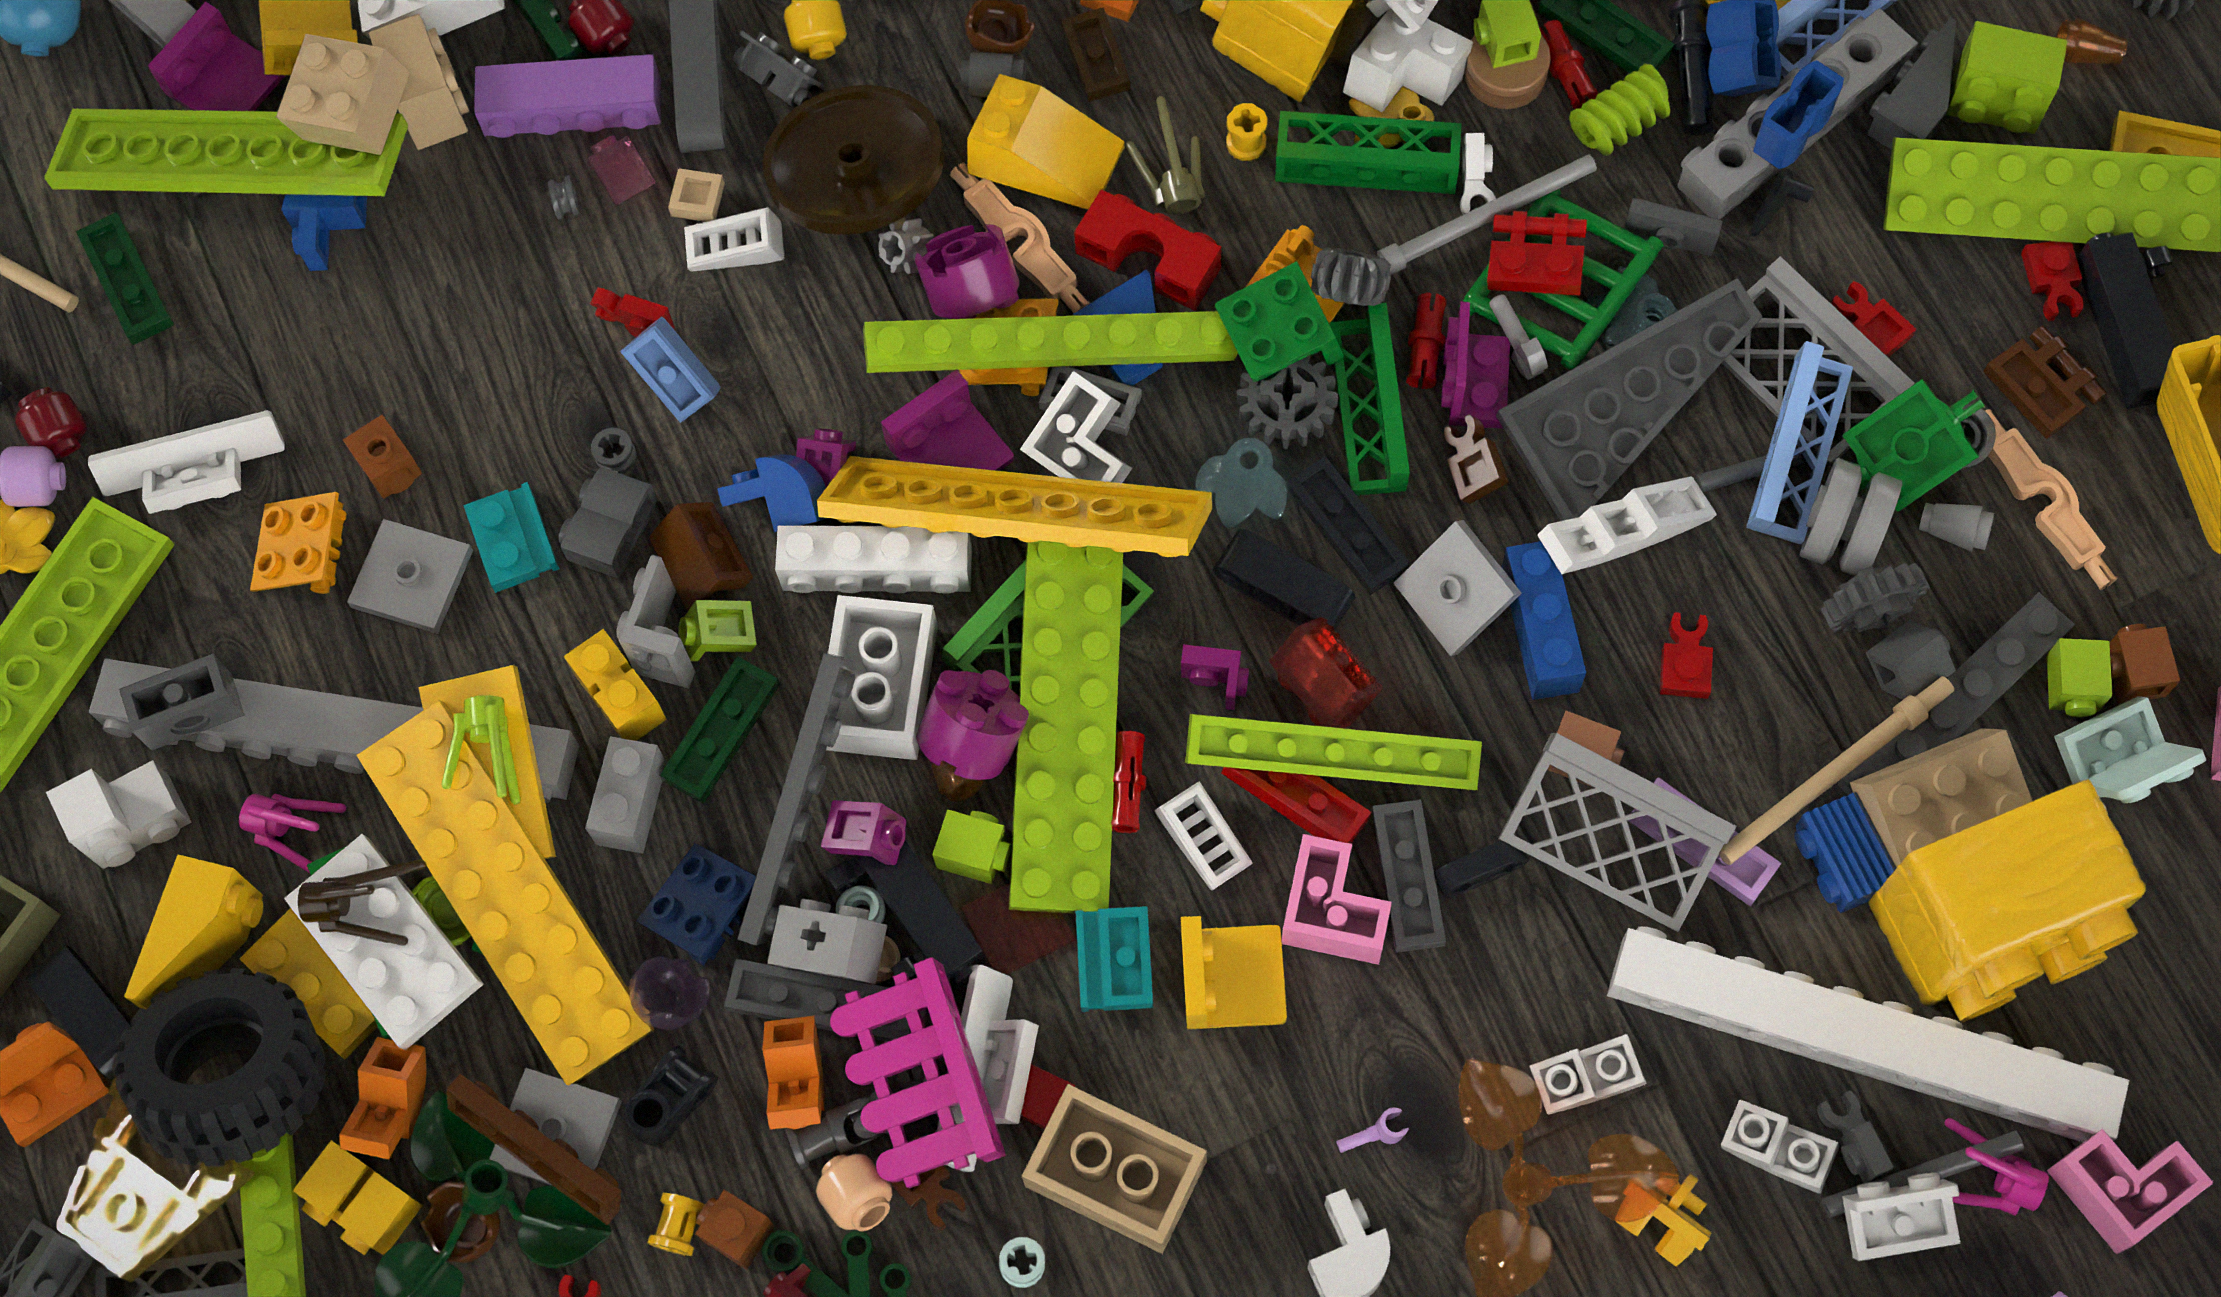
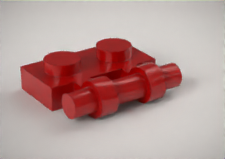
[1487,211,1587,295]

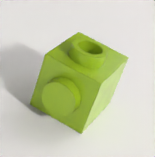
[1474,0,1541,69]
[2047,638,2112,717]
[932,809,1012,884]

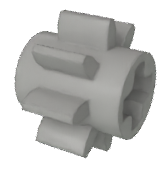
[878,217,934,274]

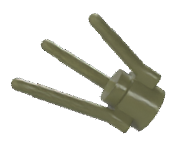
[1126,96,1205,215]

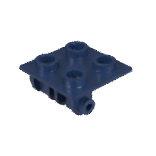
[637,843,756,966]

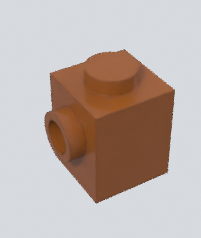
[343,415,422,499]
[2109,624,2180,703]
[695,1190,775,1270]

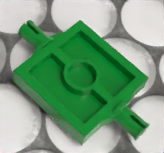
[1842,379,1985,512]

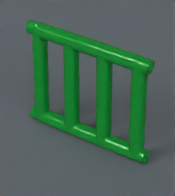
[1458,189,1664,370]

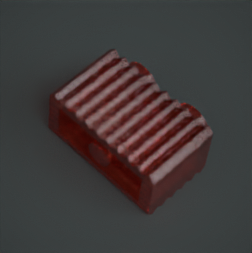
[1268,617,1383,728]

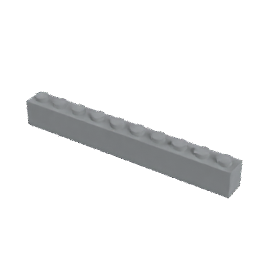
[89,659,579,803]

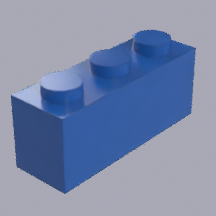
[1501,541,1586,700]

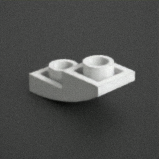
[1530,1034,1647,1115]
[1721,1099,1839,1194]

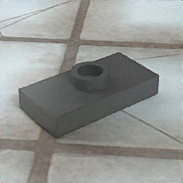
[1624,198,1723,257]

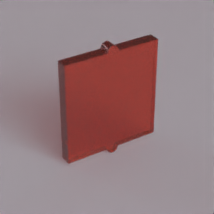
[962,883,1075,975]

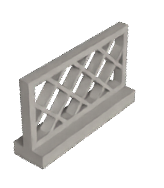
[1722,256,1915,467]
[1498,733,1736,932]

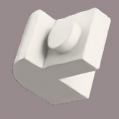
[1308,1189,1390,1297]

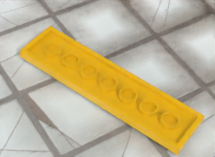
[817,456,1212,557]
[356,700,655,1085]

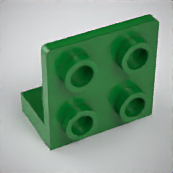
[1215,261,1345,382]

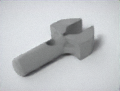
[1489,295,1548,380]

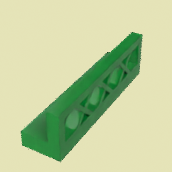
[1275,111,1462,194]
[1329,303,1410,496]

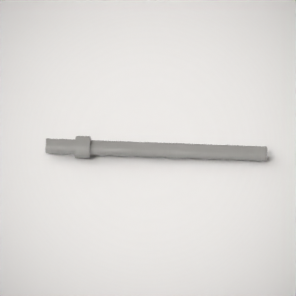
[1377,154,1597,275]

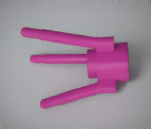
[239,793,346,873]
[1945,1118,2049,1216]

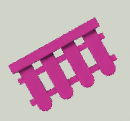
[830,957,1006,1188]

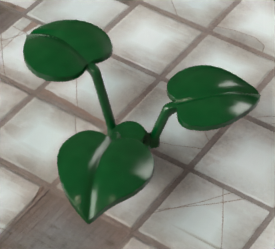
[374,1090,612,1297]

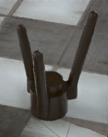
[297,860,426,946]

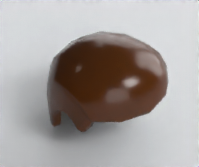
[965,0,1036,56]
[422,1182,501,1263]

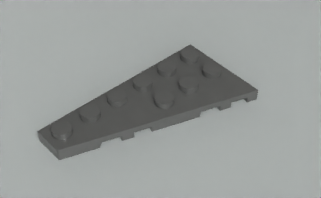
[1496,278,1762,521]

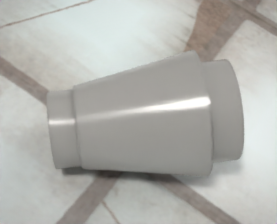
[1919,503,1995,552]

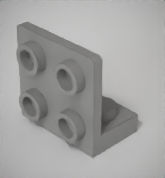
[616,555,695,689]

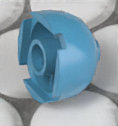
[0,0,81,56]

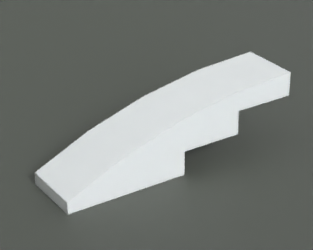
[1537,476,1717,574]

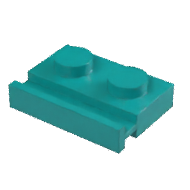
[463,482,560,593]
[1076,906,1153,1012]

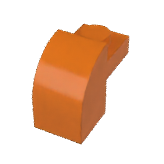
[762,1016,825,1130]
[339,1037,426,1159]

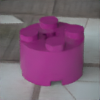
[914,224,1019,319]
[916,670,1029,780]

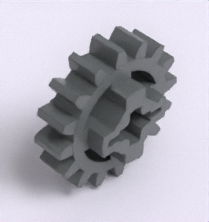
[1236,355,1338,449]
[1821,563,1930,633]

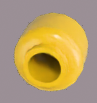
[784,0,847,60]

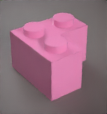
[1282,834,1392,965]
[2047,1129,2213,1254]

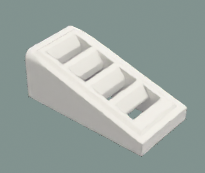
[684,207,784,272]
[1154,781,1253,891]

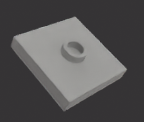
[347,519,473,634]
[1394,520,1522,656]
[489,1068,622,1186]

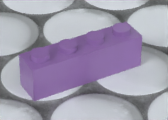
[475,55,661,138]

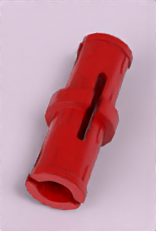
[1539,20,1599,109]
[1406,293,1447,389]
[1111,731,1147,833]

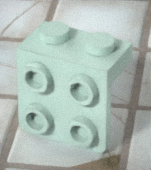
[2054,696,2206,803]

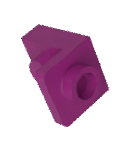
[796,428,856,487]
[1181,644,1249,710]
[821,800,906,865]

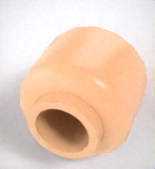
[816,1154,892,1231]

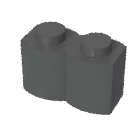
[559,467,657,578]

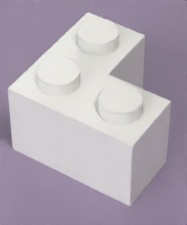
[1343,8,1473,112]
[1020,371,1132,483]
[46,760,192,869]

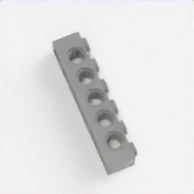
[1677,8,1918,219]

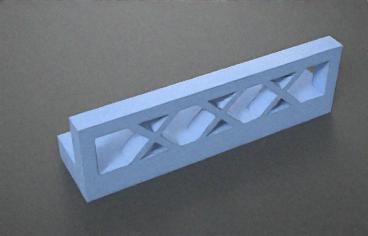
[1776,0,1897,77]
[1746,341,1853,545]

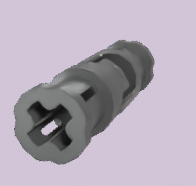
[785,1071,937,1170]

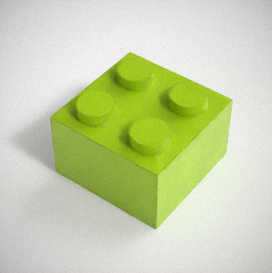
[1945,21,2068,134]

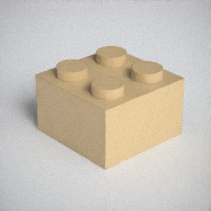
[368,14,470,150]
[276,34,410,155]

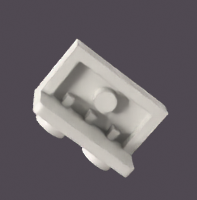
[1842,1173,1960,1261]

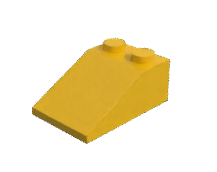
[967,74,1125,210]
[124,854,263,1010]

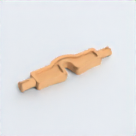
[950,163,1090,313]
[1985,409,2118,590]

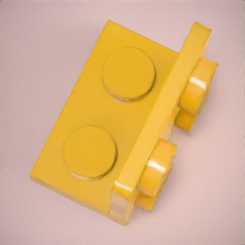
[259,0,358,75]
[1181,916,1287,1029]

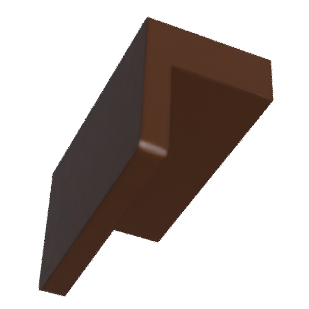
[649,502,753,611]

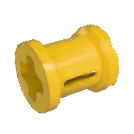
[1227,103,1267,161]
[647,1193,705,1256]

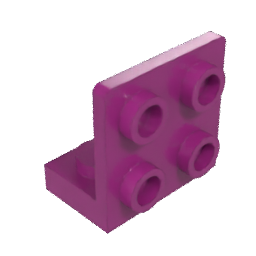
[148,2,286,111]
[1441,301,1510,429]
[881,369,1014,471]

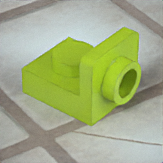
[678,600,757,661]

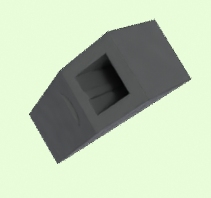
[1867,17,1956,150]

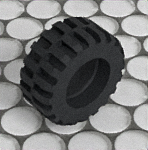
[113,968,326,1167]

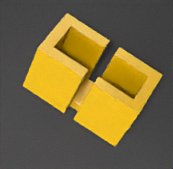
[564,629,667,741]
[293,1140,423,1255]

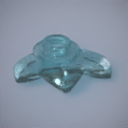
[1586,266,1677,347]
[1195,438,1287,529]

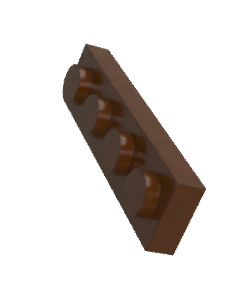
[447,1074,621,1225]

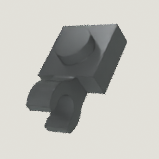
[1817,1090,1894,1183]

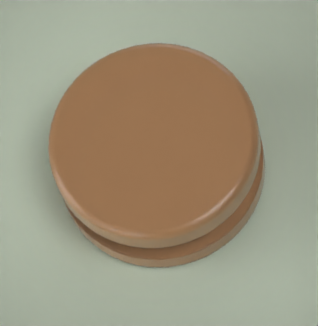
[1464,34,1550,109]

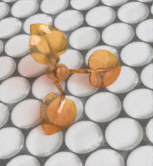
[1459,1059,1679,1297]

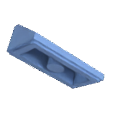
[620,317,721,423]

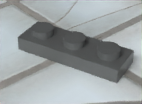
[1372,799,1446,953]

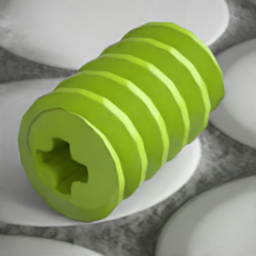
[1569,64,1671,156]

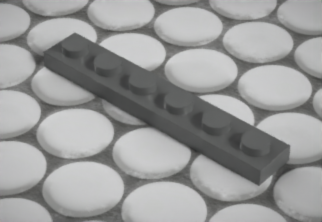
[1838,592,2075,795]
[738,653,855,945]

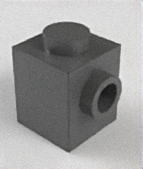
[1866,620,1956,700]

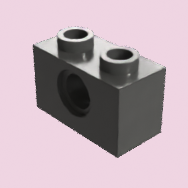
[119,653,245,751]

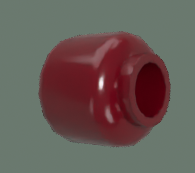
[568,0,634,56]
[14,387,87,459]

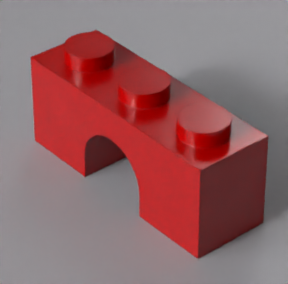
[1074,189,1221,311]

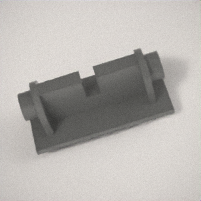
[733,31,826,107]

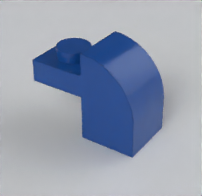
[281,194,367,271]
[717,454,828,532]

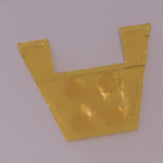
[55,1078,255,1282]

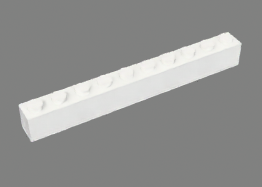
[1607,927,2129,1142]

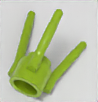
[441,695,520,805]

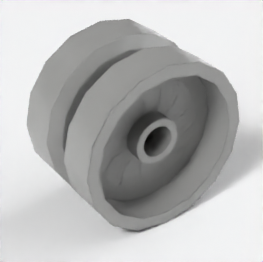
[1800,458,1903,576]

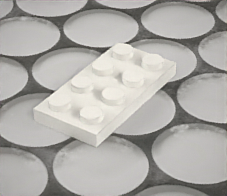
[284,834,483,1050]

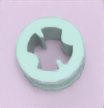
[999,1237,1045,1288]

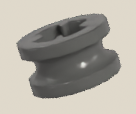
[548,175,580,220]
[591,428,637,474]

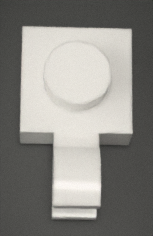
[1460,133,1496,214]

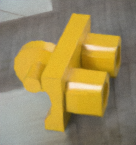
[1615,1172,1712,1266]

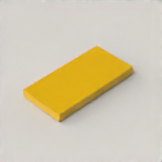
[419,665,556,859]

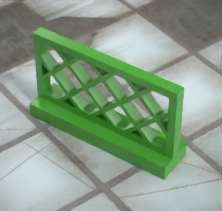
[941,560,1154,689]

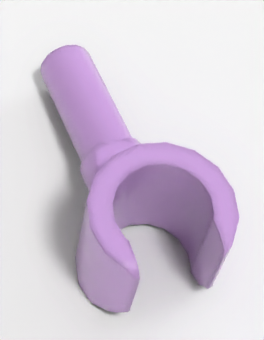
[1336,1108,1409,1153]

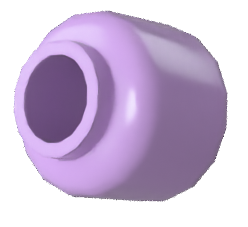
[0,446,66,507]

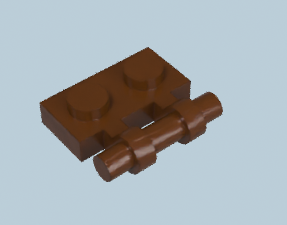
[1983,325,2108,440]

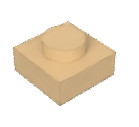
[668,168,725,222]

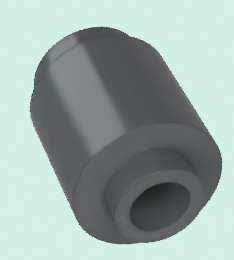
[960,52,1026,98]

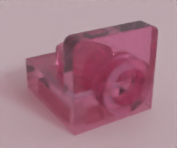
[587,135,656,207]

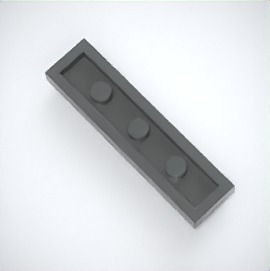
[724,959,929,1042]

